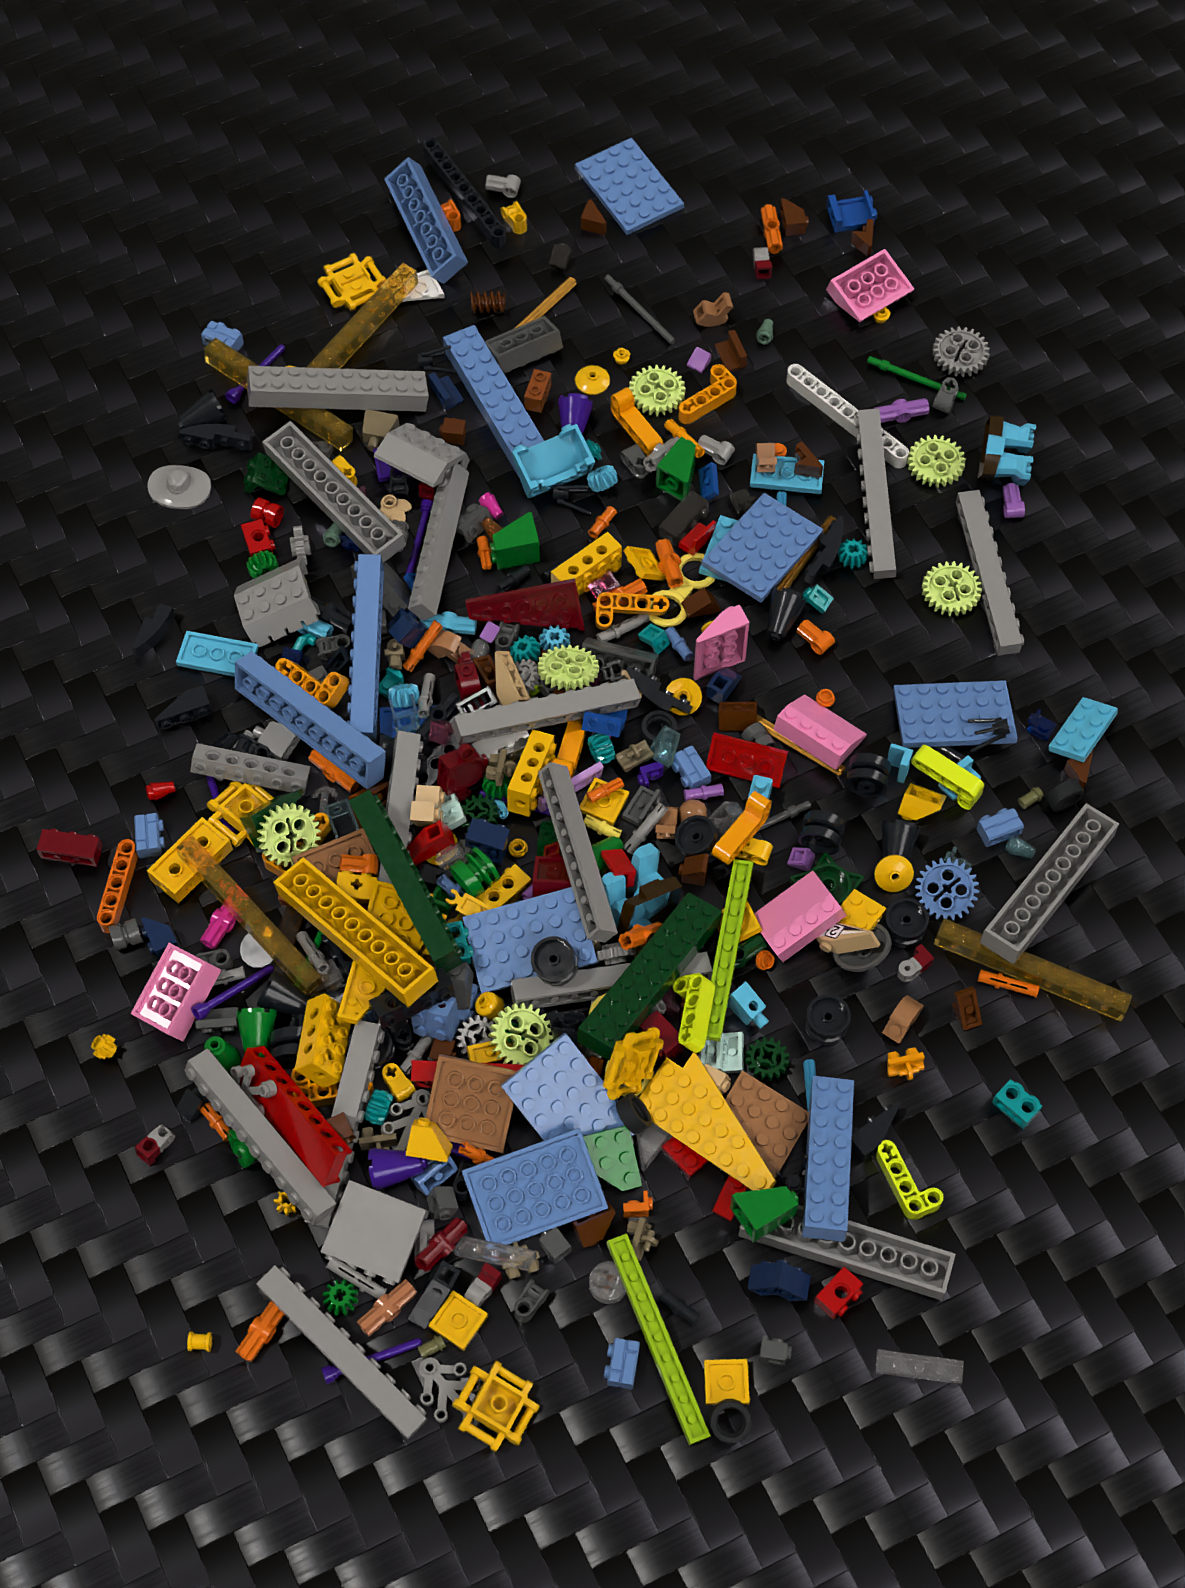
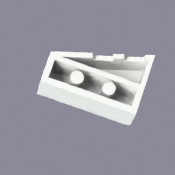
[472,731,530,766]

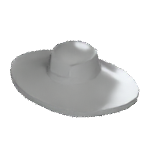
[147,465,211,509]

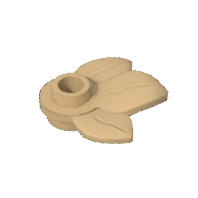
[379,495,412,525]

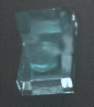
[650,725,681,768]

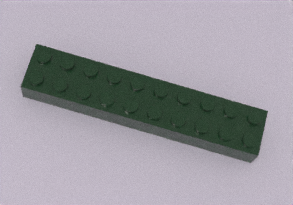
[349,790,463,973]
[577,892,722,1061]

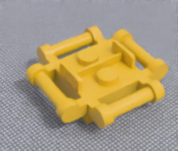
[317,253,388,311]
[207,781,274,847]
[602,1027,664,1100]
[452,1361,539,1452]

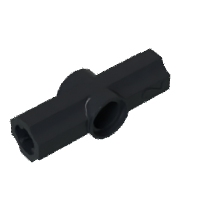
[311,596,354,634]
[415,692,462,744]

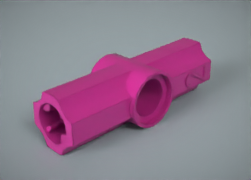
[200,892,246,949]

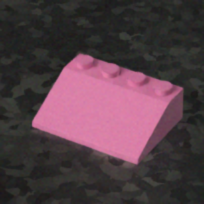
[826,249,914,322]
[693,605,750,680]
[773,695,867,770]
[754,871,847,962]
[130,943,221,1041]

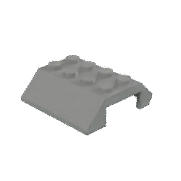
[374,423,470,487]
[234,557,321,648]

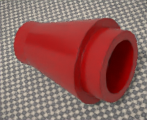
[145,781,175,801]

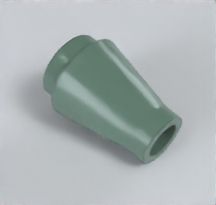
[756,319,774,344]
[323,523,342,547]

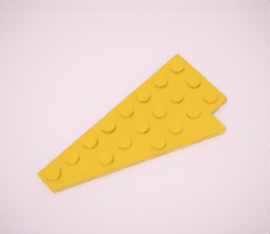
[639,1052,776,1191]

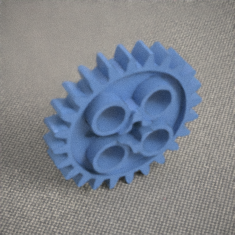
[915,857,979,922]

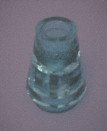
[1005,836,1036,859]

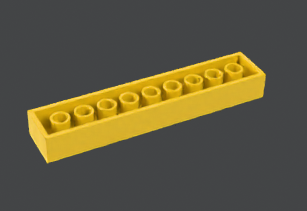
[274,857,438,1007]

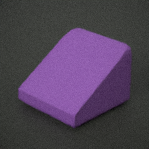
[687,347,711,373]
[480,621,500,643]
[787,847,815,871]

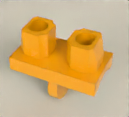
[887,1047,925,1081]

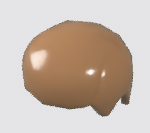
[678,799,707,823]

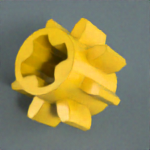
[91,1034,117,1060]
[274,1191,296,1216]

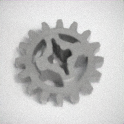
[290,526,311,565]
[516,659,541,694]
[595,942,636,966]
[455,1015,494,1058]

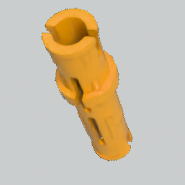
[664,419,705,458]

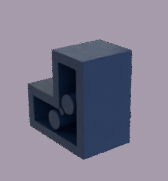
[388,608,428,649]
[465,818,510,865]
[748,1260,811,1301]

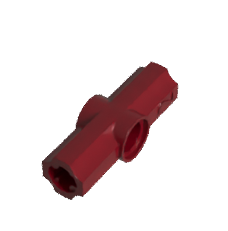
[414,1217,468,1272]

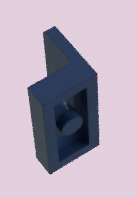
[428,372,464,410]

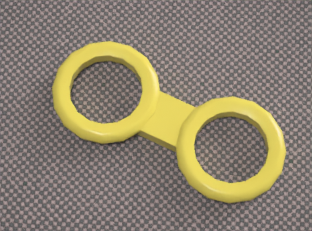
[645,553,716,627]

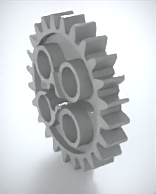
[932,327,990,377]

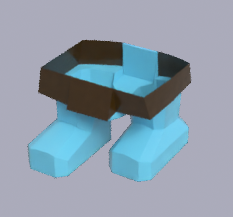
[978,416,1036,486]
[601,843,682,937]

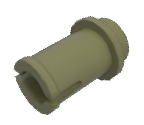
[1018,787,1044,809]
[418,1335,446,1359]

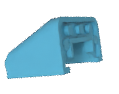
[511,424,595,498]

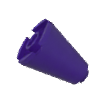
[558,393,593,435]
[368,1148,428,1190]

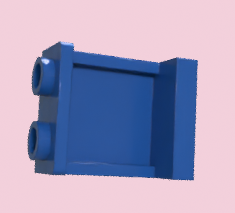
[827,190,877,233]
[581,709,628,737]

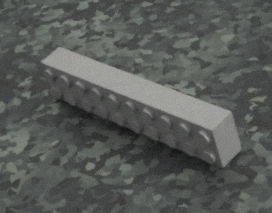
[247,366,428,412]
[263,421,406,563]
[980,803,1119,965]
[738,1190,956,1300]

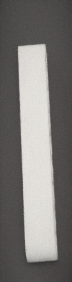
[786,364,909,469]

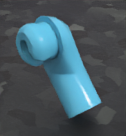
[485,798,508,819]

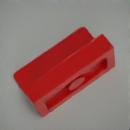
[678,520,716,556]
[601,849,636,888]

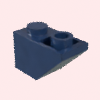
[706,667,742,703]
[140,917,179,959]

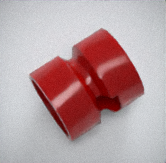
[250,498,284,528]

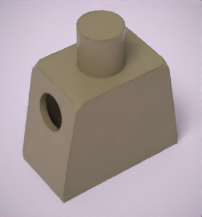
[362,410,399,452]

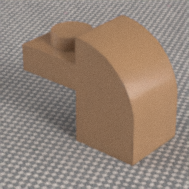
[693,292,733,327]
[755,443,777,472]
[427,630,471,664]
[656,806,679,839]
[882,995,924,1043]

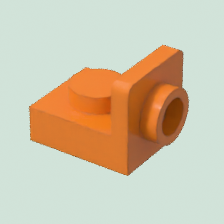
[623,1191,653,1218]

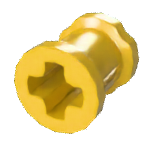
[187,1331,212,1352]

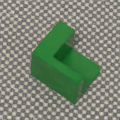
[433,885,454,917]

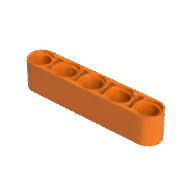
[97,839,138,933]

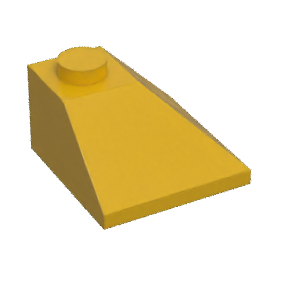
[898,783,947,821]
[406,1118,453,1162]

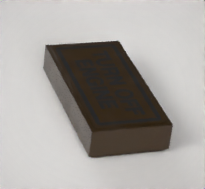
[276,906,305,948]

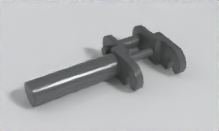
[599,660,626,683]

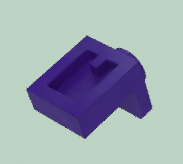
[637,761,664,789]

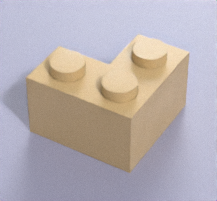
[410,785,445,827]

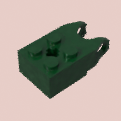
[240,789,315,853]

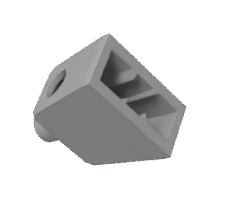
[253,721,300,761]

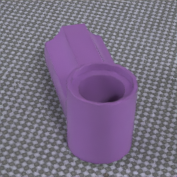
[1002,483,1025,518]

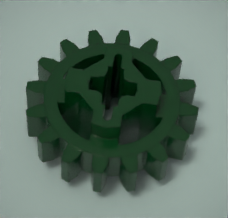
[461,794,500,831]
[745,1037,789,1081]

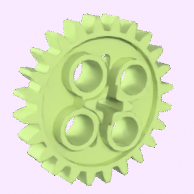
[629,365,686,416]
[907,435,966,488]
[922,561,982,616]
[538,645,599,691]
[257,803,321,867]
[488,1003,553,1065]

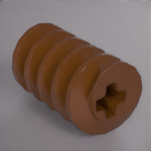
[471,291,506,314]

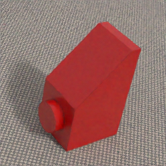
[712,1175,749,1221]

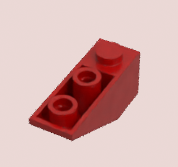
[407,820,455,866]

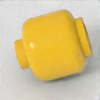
[475,991,505,1021]

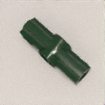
[710,934,767,971]

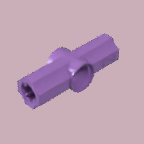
[874,398,929,423]

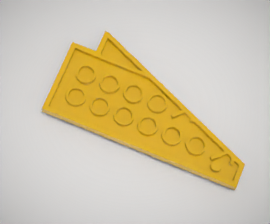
[337,880,447,1025]

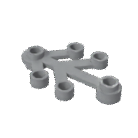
[230,1064,277,1116]
[381,1089,430,1150]
[419,1358,481,1426]

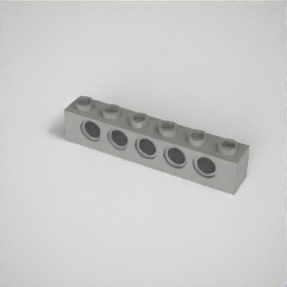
[190,743,310,795]

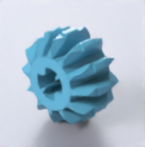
[587,465,618,492]
[539,625,570,651]
[388,683,420,708]

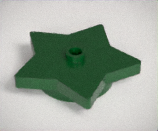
[790,852,864,905]

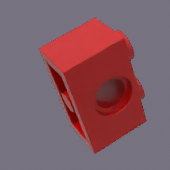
[241,519,276,557]
[814,1267,863,1319]

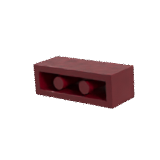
[36,828,103,867]

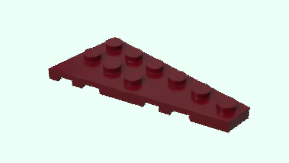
[465,578,585,630]

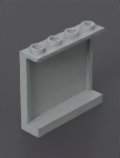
[321,1180,430,1286]

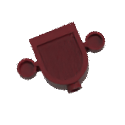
[454,651,484,711]
[437,743,488,801]

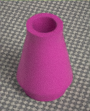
[479,492,504,519]

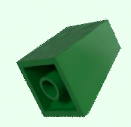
[656,437,696,503]
[490,512,540,570]
[730,1186,799,1243]

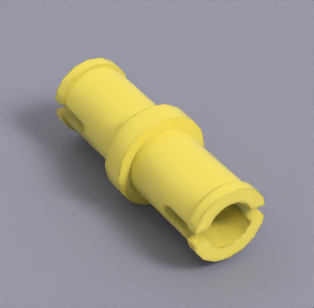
[584,814,622,838]

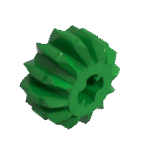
[246,550,279,578]
[482,774,512,801]
[323,1279,359,1316]

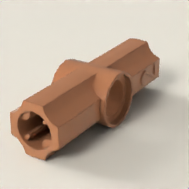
[357,1279,418,1337]

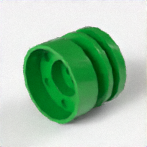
[449,847,500,898]

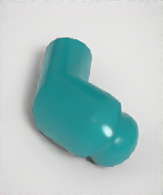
[291,633,317,655]

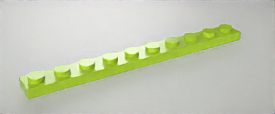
[706,859,753,1042]
[606,1234,710,1445]

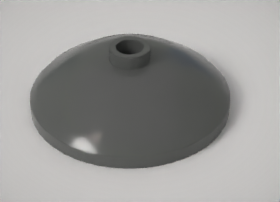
[833,924,892,972]

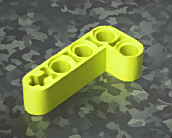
[911,745,984,810]
[673,973,715,1053]
[876,1140,943,1220]

